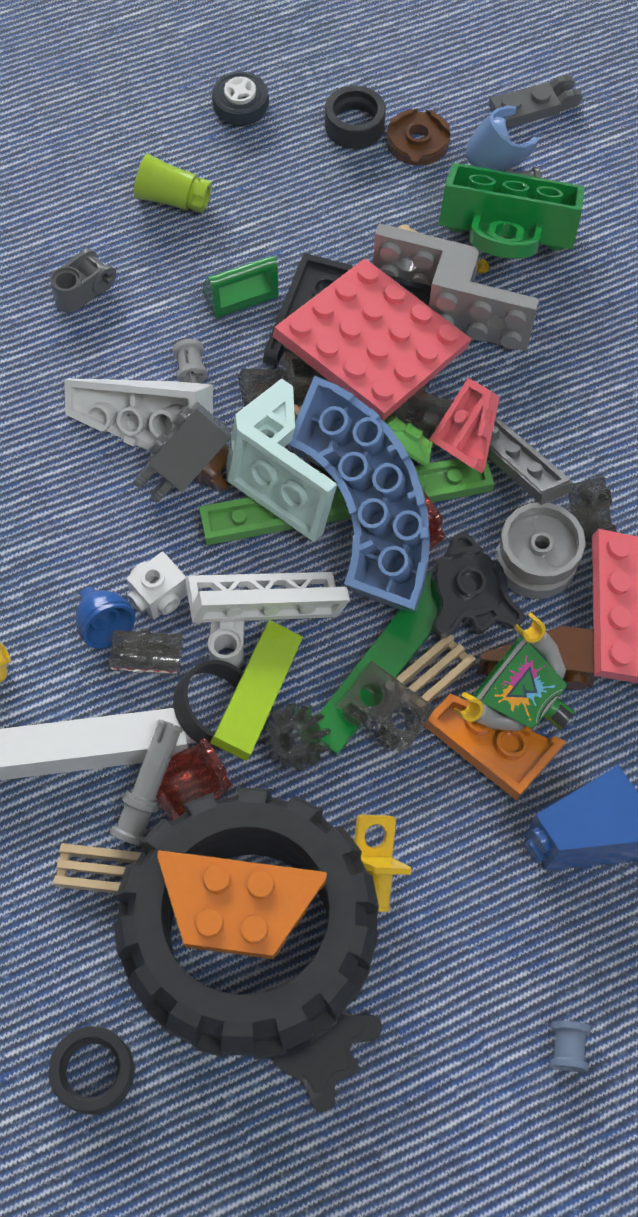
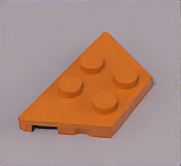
[157,850,327,959]

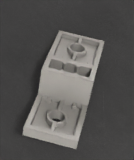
[373,223,539,351]

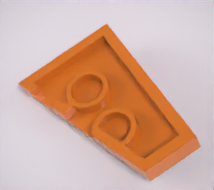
[424,694,566,801]

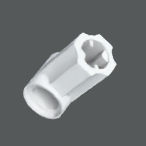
[208,621,245,669]

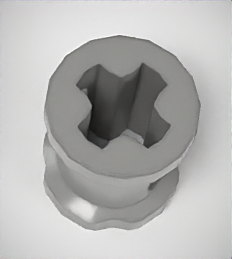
[172,339,208,383]

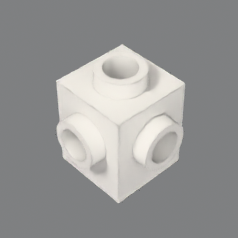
[126,551,188,620]

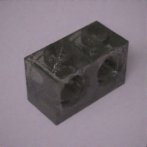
[336,661,435,752]

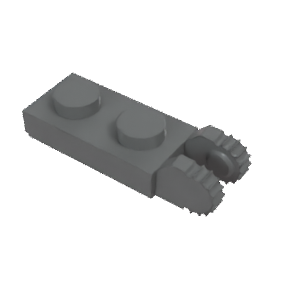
[489,74,583,128]

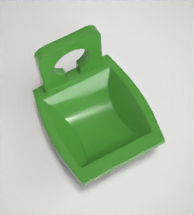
[384,416,433,467]

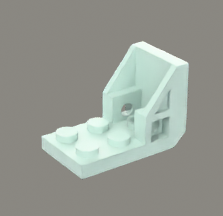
[226,379,337,542]

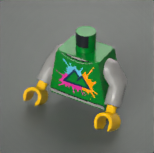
[453,613,575,731]

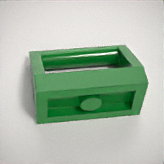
[202,255,279,318]

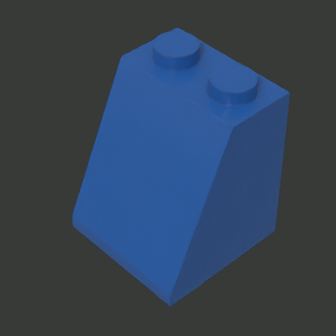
[524,765,638,871]

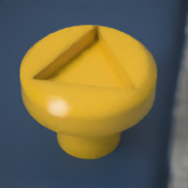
[477,259,489,273]

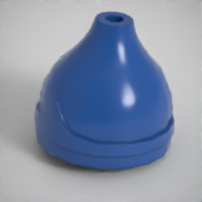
[76,587,136,649]

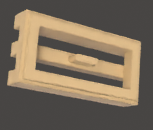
[393,635,476,712]
[53,843,141,894]

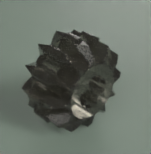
[261,702,331,771]

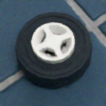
[212,71,269,126]

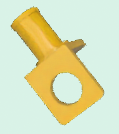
[354,814,412,912]

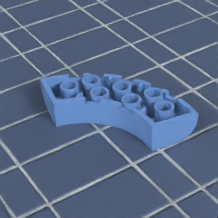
[287,376,430,613]

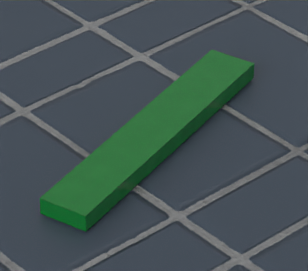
[305,563,438,757]

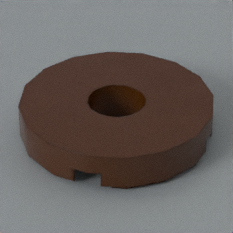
[386,109,450,166]

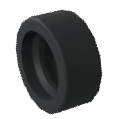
[325,85,386,149]
[48,1026,135,1115]

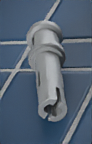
[110,719,183,845]

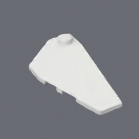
[64,378,213,451]

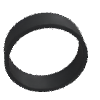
[173,660,243,750]

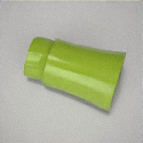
[134,153,212,213]

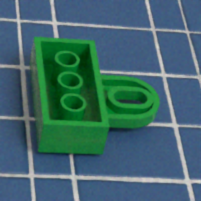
[438,163,585,259]

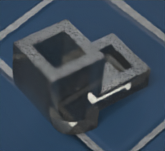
[238,353,323,407]

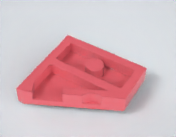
[429,378,500,473]

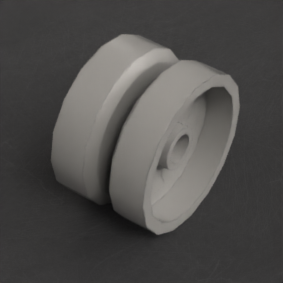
[495,502,586,599]

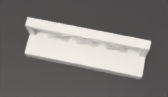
[185,572,350,623]

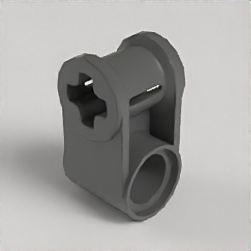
[50,248,117,313]

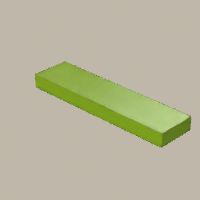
[210,620,303,761]

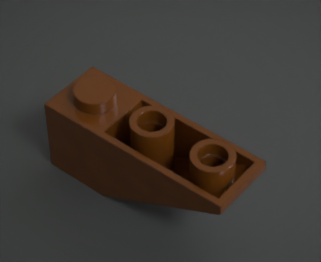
[477,626,597,690]

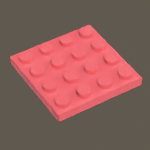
[273,259,471,421]
[592,529,638,683]

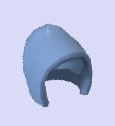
[465,106,539,172]

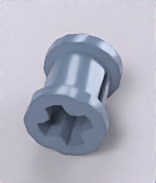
[549,1021,591,1072]

